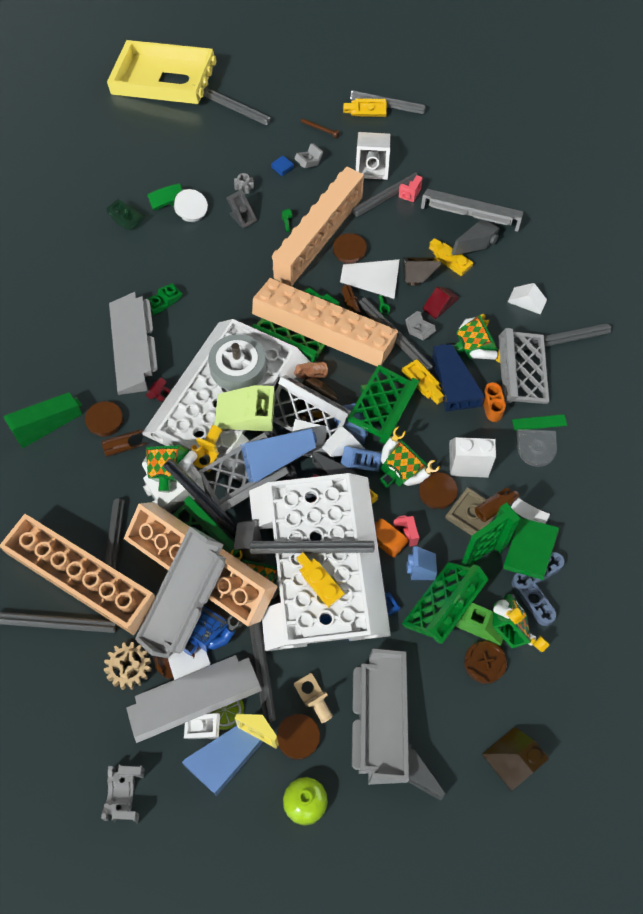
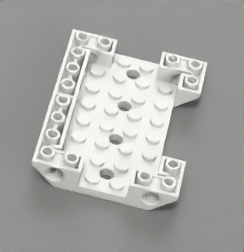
[142,319,310,482]
[249,473,391,651]

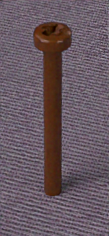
[301,118,339,138]

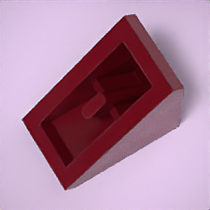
[423,287,459,320]

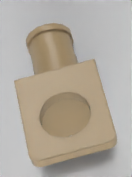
[294,673,333,723]

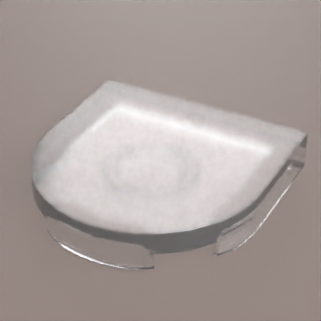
[517,429,557,467]

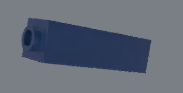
[432,344,484,412]

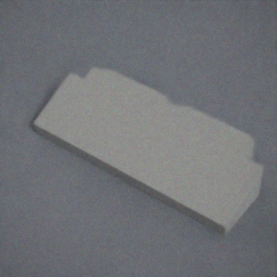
[421,189,523,232]
[109,292,158,395]
[135,527,226,658]
[352,649,409,785]
[126,655,262,743]

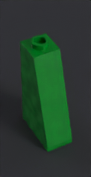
[3,392,82,449]

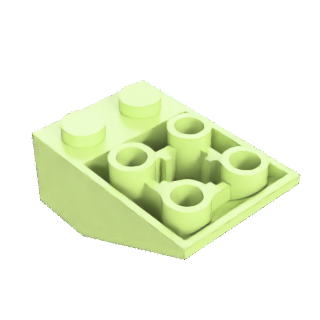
[214,385,275,431]

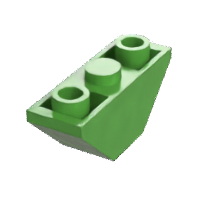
[455,603,503,646]

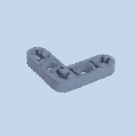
[512,552,564,626]

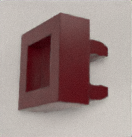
[145,377,170,402]

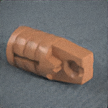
[294,362,328,379]

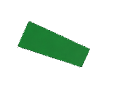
[512,414,567,431]

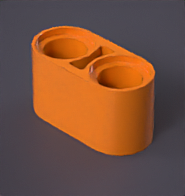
[483,382,506,422]
[375,518,408,557]

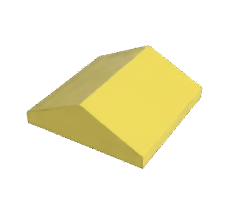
[235,714,279,749]

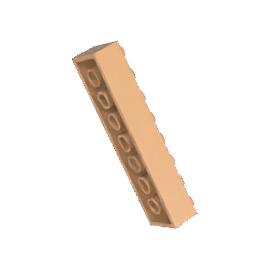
[272,167,364,286]
[252,278,398,366]
[124,502,278,626]
[0,514,155,636]

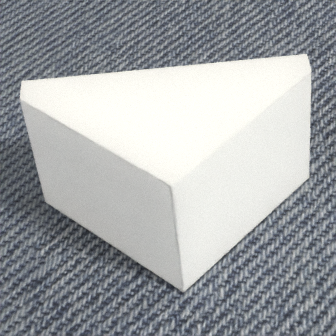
[508,283,547,315]
[322,426,365,457]

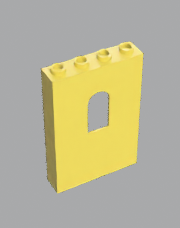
[107,40,216,104]

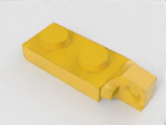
[343,99,386,117]
[429,238,473,276]
[402,359,444,405]
[296,553,345,608]

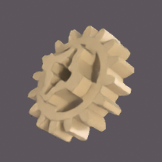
[104,642,152,690]

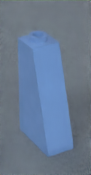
[240,428,317,483]
[182,723,269,796]

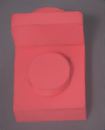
[399,175,422,202]
[393,515,419,546]

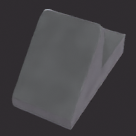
[226,190,257,228]
[234,520,267,562]

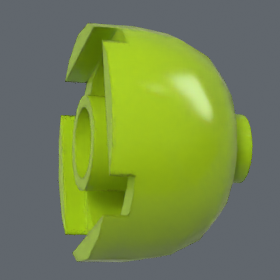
[283,777,328,825]

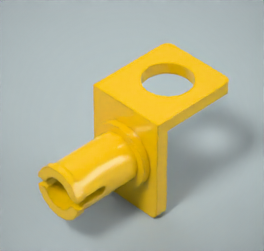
[193,425,223,472]

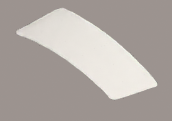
[511,498,550,524]

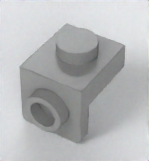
[294,143,323,168]
[405,311,436,340]

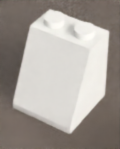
[356,132,390,180]
[449,437,496,478]
[143,463,205,513]

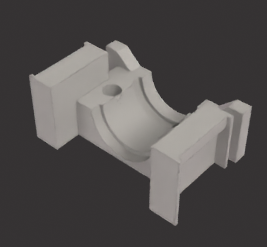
[101,765,145,824]

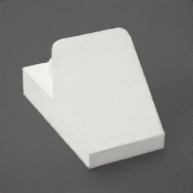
[184,713,220,739]

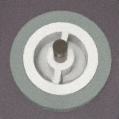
[208,334,266,391]

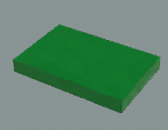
[503,517,559,580]

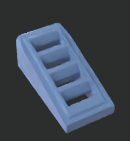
[341,446,382,472]

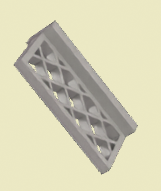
[499,328,549,404]
[273,375,352,437]
[198,433,289,511]

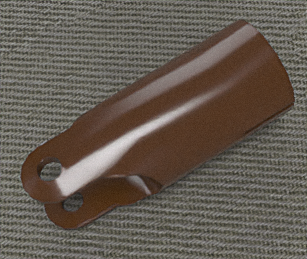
[101,430,147,457]
[475,488,519,522]

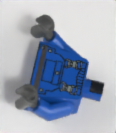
[183,605,243,656]

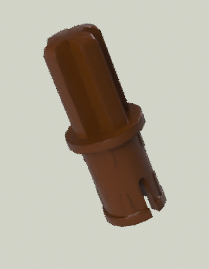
[341,285,362,315]

